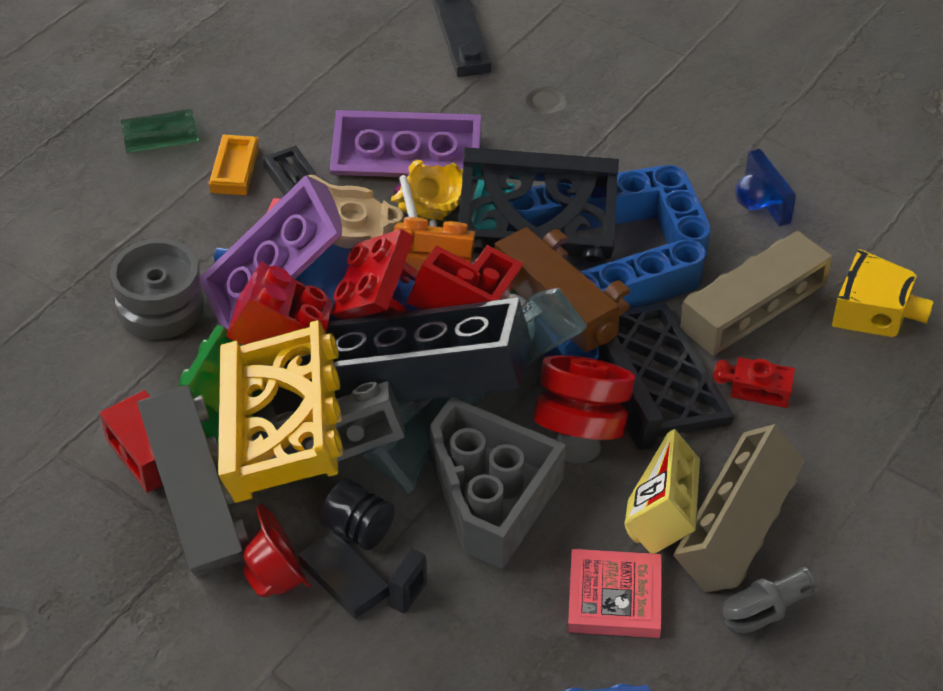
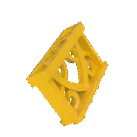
[218,320,343,503]

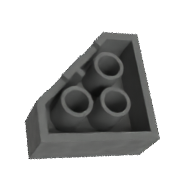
[430,397,566,570]

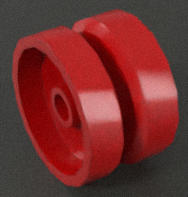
[533,355,636,440]

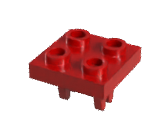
[331,229,419,320]

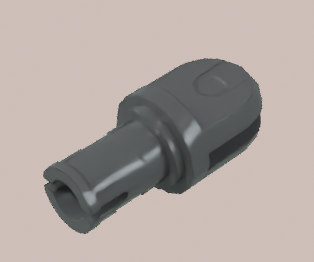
[722,567,818,634]

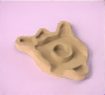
[308,175,404,249]

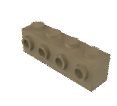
[680,231,832,356]
[673,424,805,593]

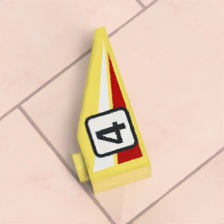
[625,429,700,554]

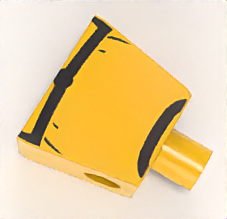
[832,249,934,337]

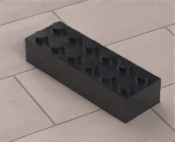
[265,297,531,416]

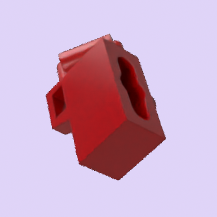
[713,357,795,408]

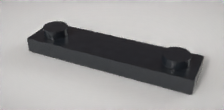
[432,0,491,77]

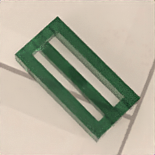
[121,109,198,153]

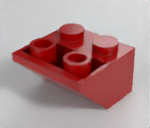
[226,261,333,345]

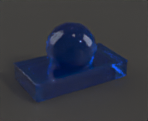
[735,149,796,227]

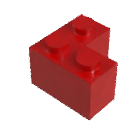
[406,245,523,310]

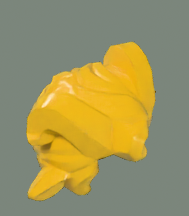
[391,160,475,220]

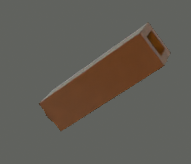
[495,227,631,353]

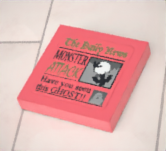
[568,549,661,638]

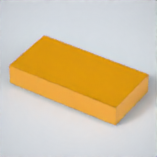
[209,135,260,196]

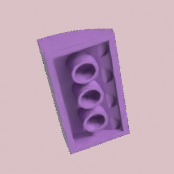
[330,110,481,180]
[200,175,342,329]

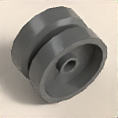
[110,239,204,340]

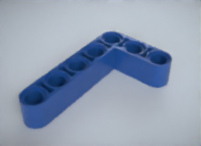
[507,165,711,262]
[527,239,706,360]

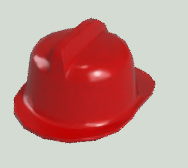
[243,503,312,598]

